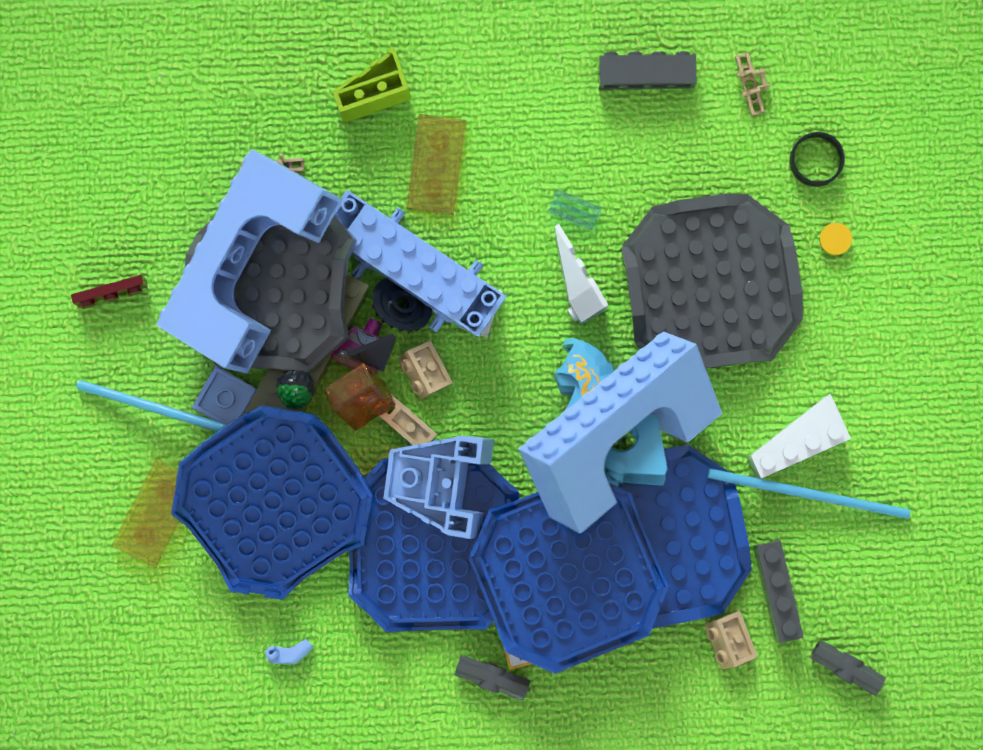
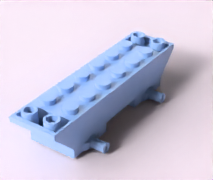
[335,190,507,337]

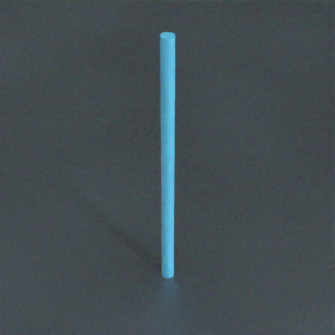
[76,380,227,432]
[707,468,910,519]

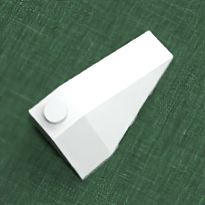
[554,224,608,325]

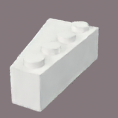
[747,394,851,479]

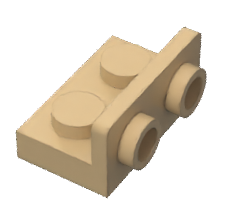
[399,340,453,400]
[705,611,758,669]

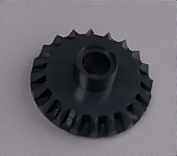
[371,278,432,334]

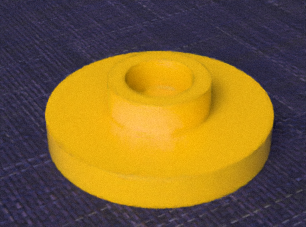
[819,223,852,255]

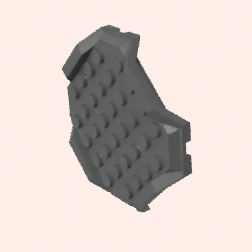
[621,194,803,369]
[185,214,357,373]

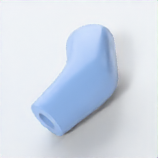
[265,638,314,664]

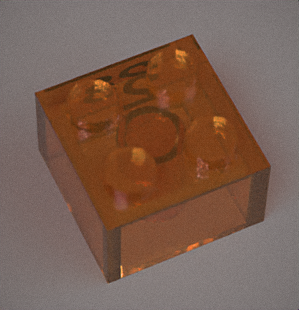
[323,363,396,431]

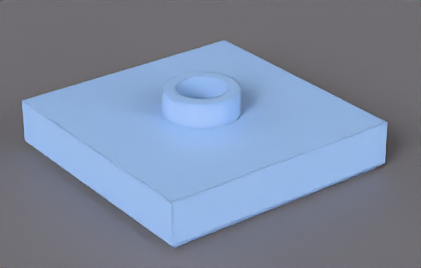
[192,366,257,425]

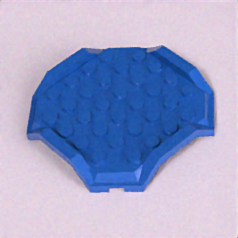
[171,406,373,600]
[619,445,752,629]
[348,459,519,632]
[469,484,670,674]

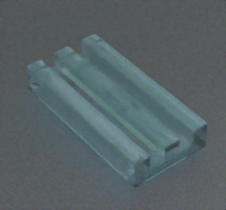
[548,189,602,230]

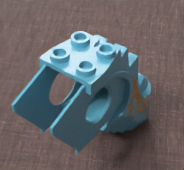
[553,338,667,488]

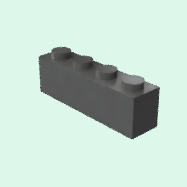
[598,51,697,90]
[753,540,804,643]

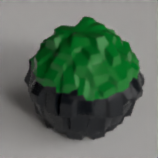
[276,370,315,409]

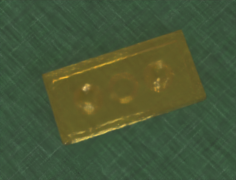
[406,114,466,215]
[111,458,180,568]

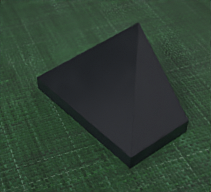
[348,333,396,372]

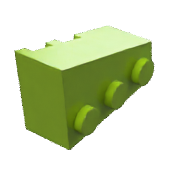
[333,46,412,123]

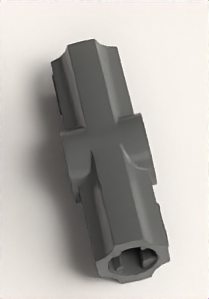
[810,640,886,696]
[454,655,531,701]

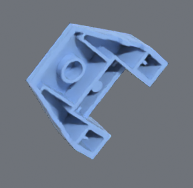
[384,436,494,539]

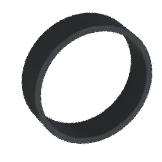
[790,132,845,187]

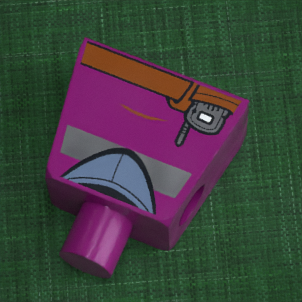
[331,318,383,380]

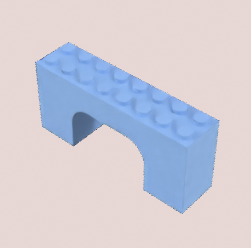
[156,149,343,373]
[519,332,722,534]

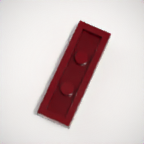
[71,275,148,309]

